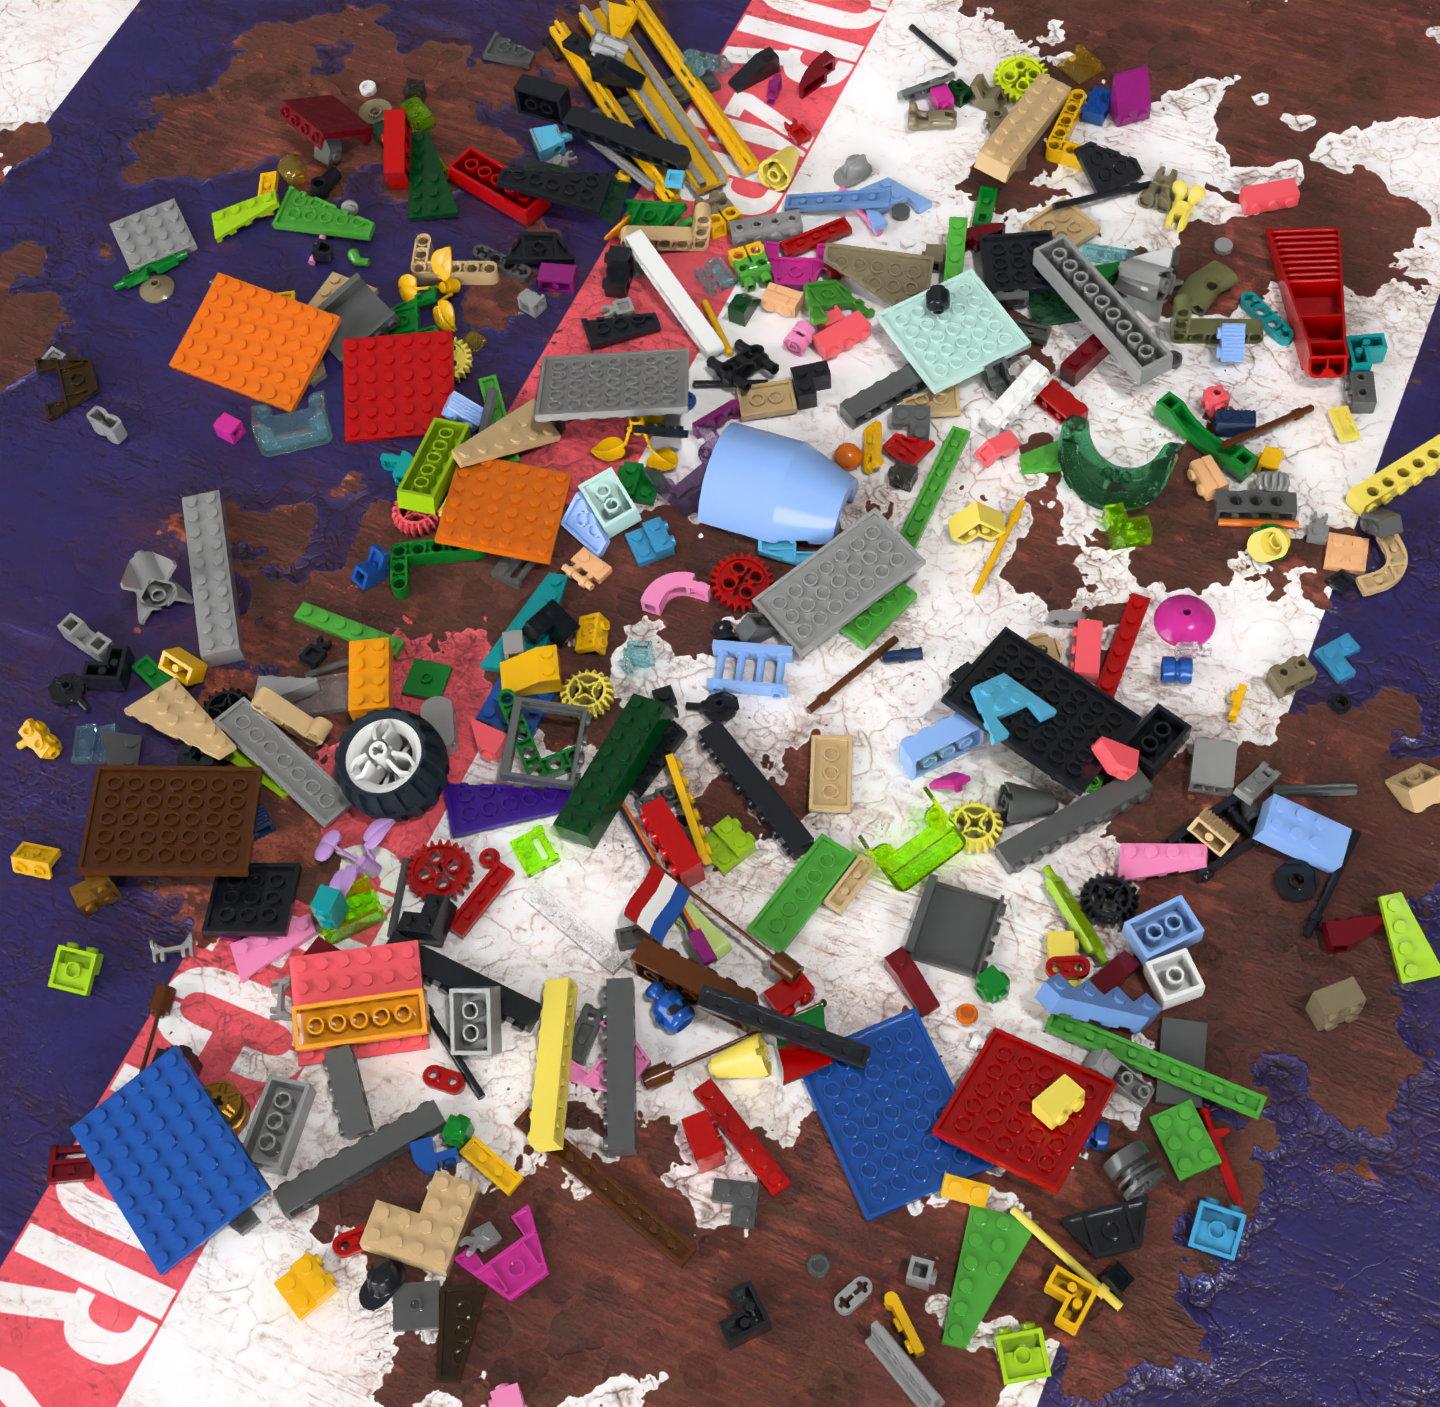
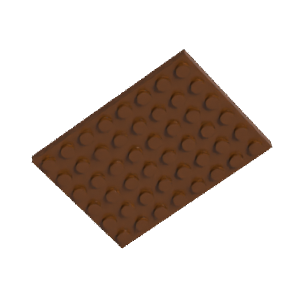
[77,765,263,877]

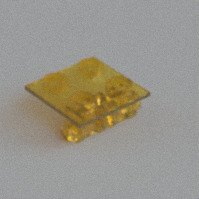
[1057,45,1106,85]

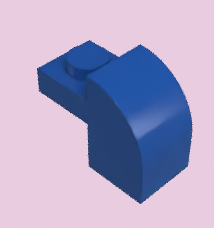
[351,543,390,590]
[409,1136,462,1177]

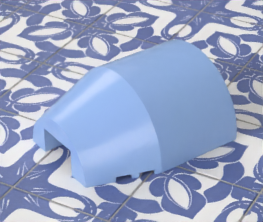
[698,422,859,544]

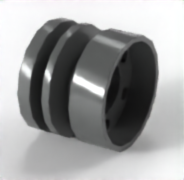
[1103,1140,1166,1201]

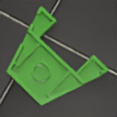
[803,279,876,325]

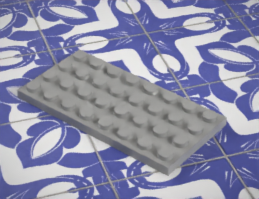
[751,507,926,658]

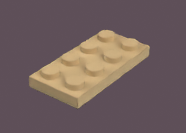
[809,735,853,813]

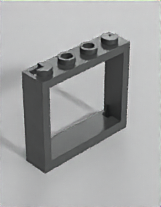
[500,696,592,791]

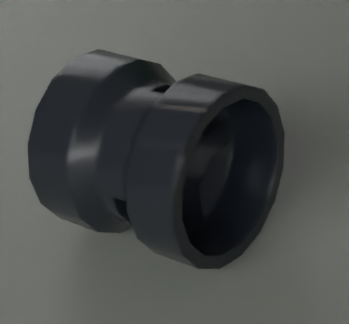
[713,620,737,641]

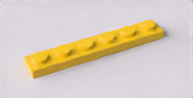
[665,753,713,865]

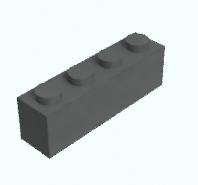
[322,1044,375,1140]

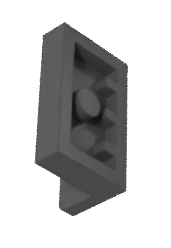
[992,289,1029,308]

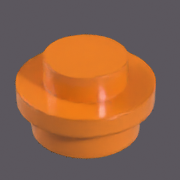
[956,1003,978,1025]

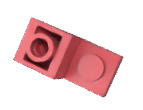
[974,430,1022,468]

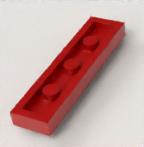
[780,217,852,257]
[449,860,515,939]

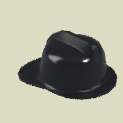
[359,1259,406,1310]

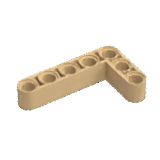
[620,202,712,251]
[411,233,500,285]

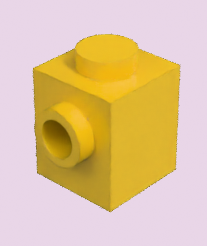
[1256,445,1284,475]

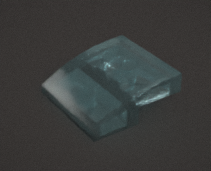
[71,723,119,765]

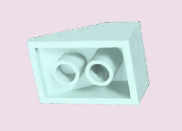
[578,467,642,538]

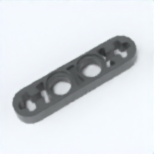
[473,244,532,284]

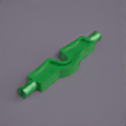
[113,250,188,291]

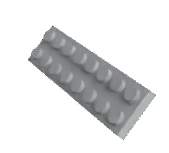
[213,697,353,829]

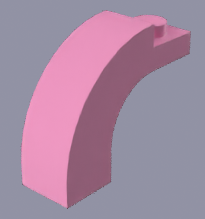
[640,572,712,616]

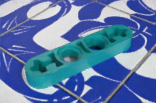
[1239,291,1294,346]

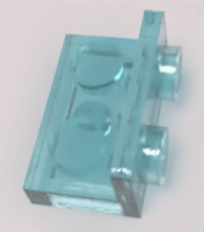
[623,641,656,676]

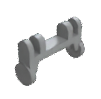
[150,931,195,964]
[269,976,293,1021]

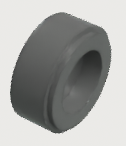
[892,203,910,221]
[1170,350,1183,369]
[807,1253,830,1279]

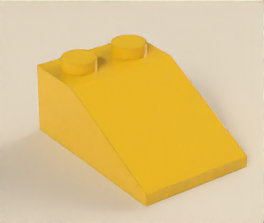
[500,644,563,699]

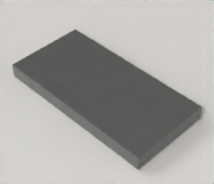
[1155,1017,1208,1110]

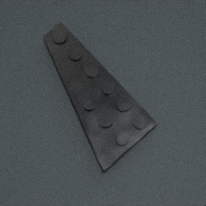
[496,168,614,216]

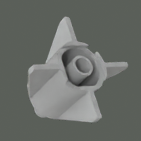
[1115,247,1184,323]
[120,550,194,625]

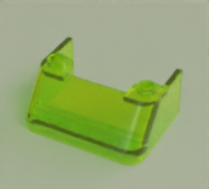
[858,786,966,891]

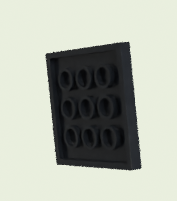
[978,230,1057,294]
[202,863,302,937]

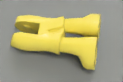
[1165,180,1206,232]

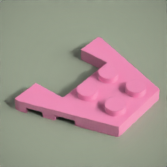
[570,1020,652,1092]

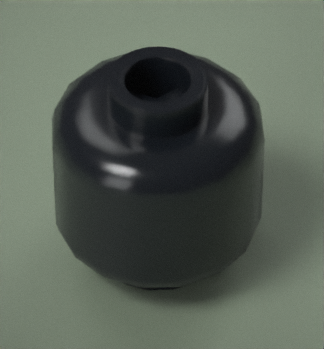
[926,285,950,314]

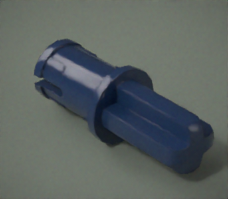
[882,647,923,663]

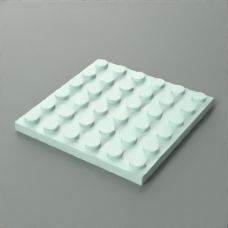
[876,268,1031,394]

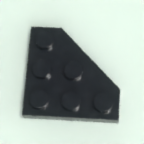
[1073,141,1144,193]

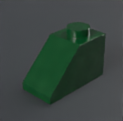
[727,293,761,327]

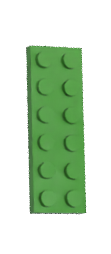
[747,833,857,953]

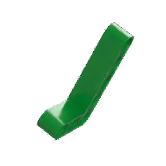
[390,539,487,600]
[498,689,585,779]

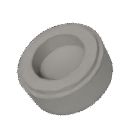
[1214,237,1233,256]

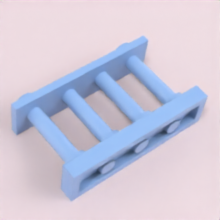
[706,639,794,699]

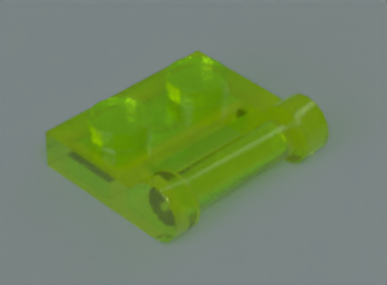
[509,825,561,878]

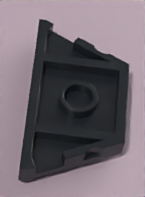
[506,232,575,264]
[1061,1196,1149,1260]

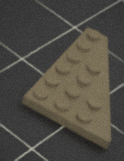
[823,242,934,306]

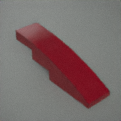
[1079,950,1141,1023]

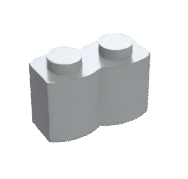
[86,406,128,444]

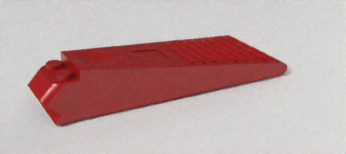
[1265,226,1349,378]

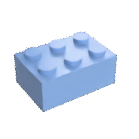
[1122,895,1205,967]

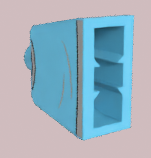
[529,124,573,162]

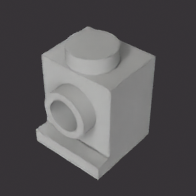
[517,288,547,319]

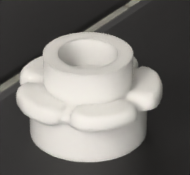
[969,1031,987,1052]

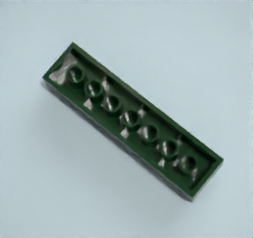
[553,693,674,850]

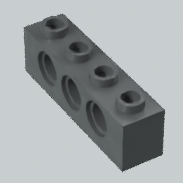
[1213,489,1297,521]

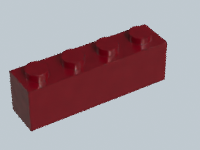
[1060,334,1110,387]

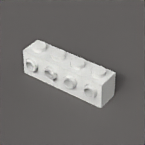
[983,359,1052,434]

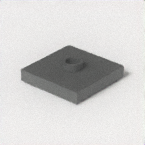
[393,1280,441,1333]

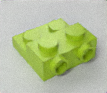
[705,815,756,876]
[48,942,104,996]
[993,1321,1052,1385]

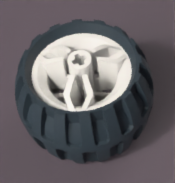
[334,708,450,822]

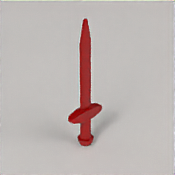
[1198,1106,1243,1212]

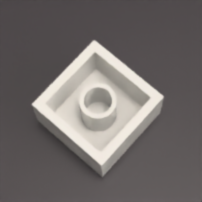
[1143,948,1206,1011]

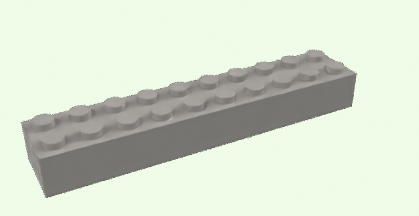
[1033,234,1174,386]
[182,490,246,668]

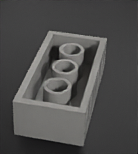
[243,1074,317,1176]

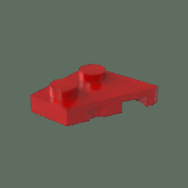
[882,433,936,471]

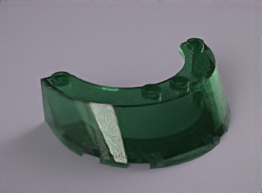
[1057,414,1184,513]

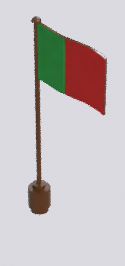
[641,999,833,1090]

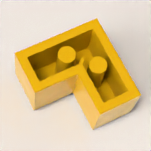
[1044,1264,1099,1337]

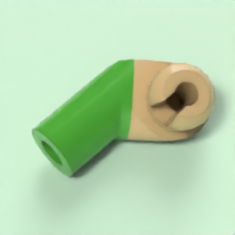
[671,215,693,227]

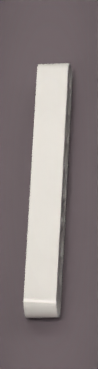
[623,229,725,359]

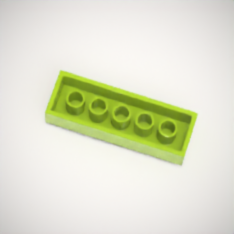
[397,417,471,515]

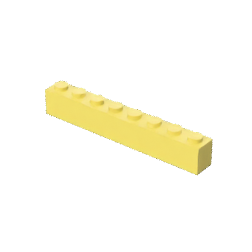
[528,977,578,1152]

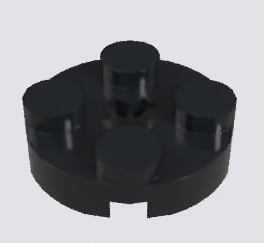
[1274,859,1320,903]

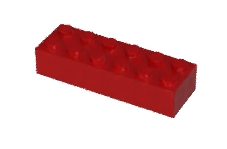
[447,146,552,227]

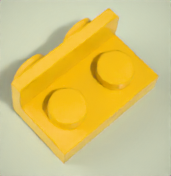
[575,612,610,656]
[10,841,61,880]

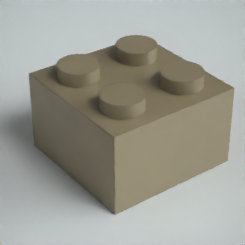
[1305,976,1367,1032]

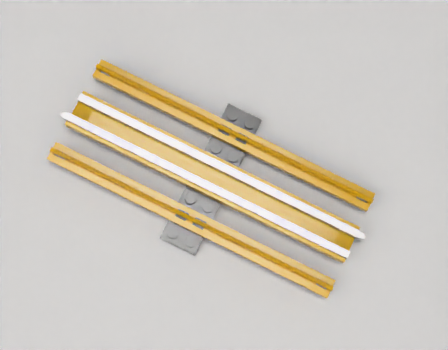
[549,0,760,203]

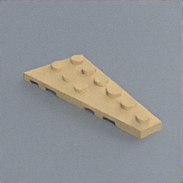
[452,398,561,468]
[123,677,236,760]

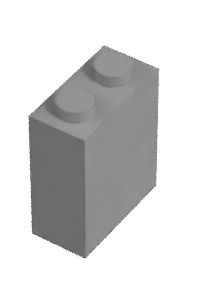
[1188,737,1238,797]

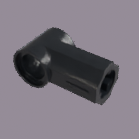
[310,166,342,200]

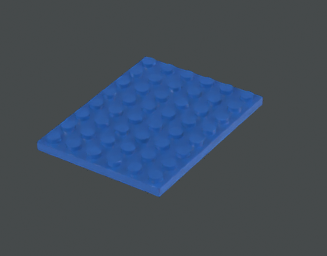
[802,1008,993,1223]
[70,1045,272,1275]

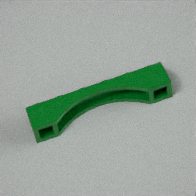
[1154,391,1258,482]

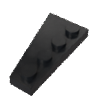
[581,312,661,350]

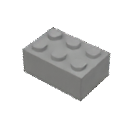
[449,986,502,1055]

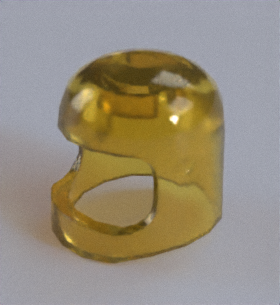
[277,154,308,186]

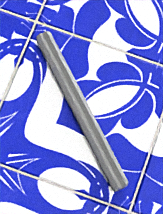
[588,140,656,191]

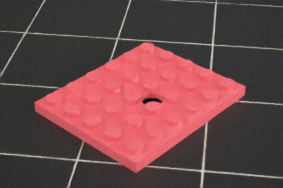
[289,940,430,1066]

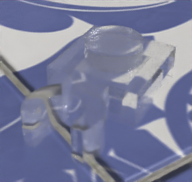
[1174,642,1212,660]

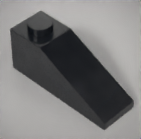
[728,46,780,94]
[590,54,646,90]

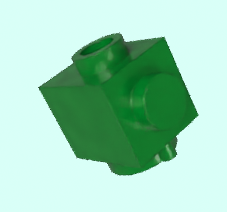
[974,964,1010,1004]
[441,1114,475,1151]

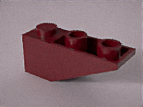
[1321,913,1385,955]

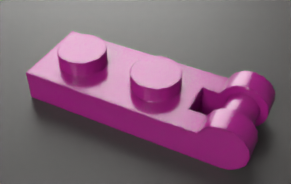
[692,399,740,439]

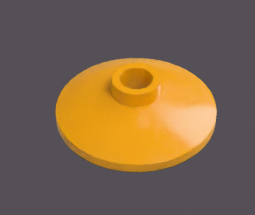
[604,215,631,240]

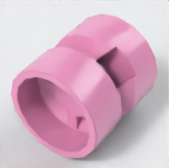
[783,320,817,356]

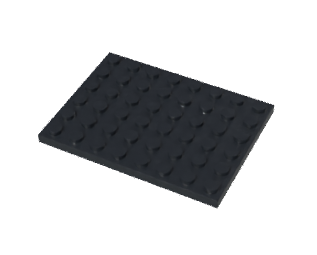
[940,626,1142,797]

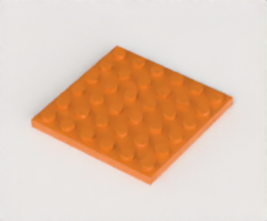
[435,459,572,565]

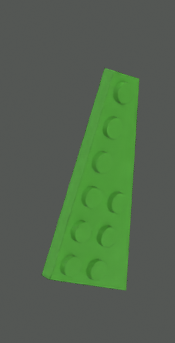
[272,185,376,241]

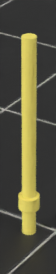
[1010,1205,1124,1311]

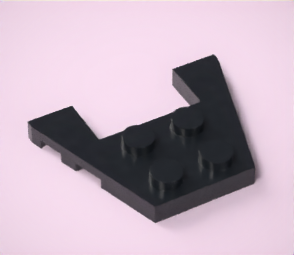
[624,423,689,439]

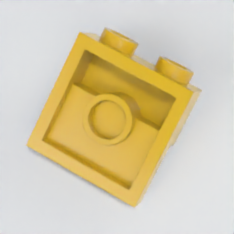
[273,1251,339,1321]

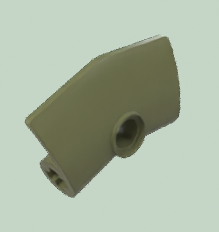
[1174,260,1238,315]

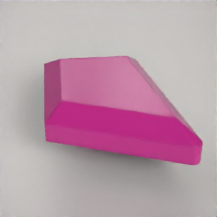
[929,772,971,792]

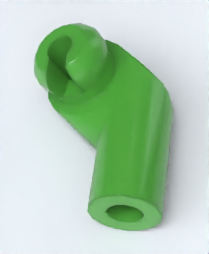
[347,248,370,267]

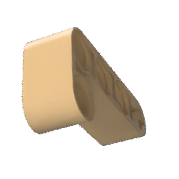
[250,686,333,747]

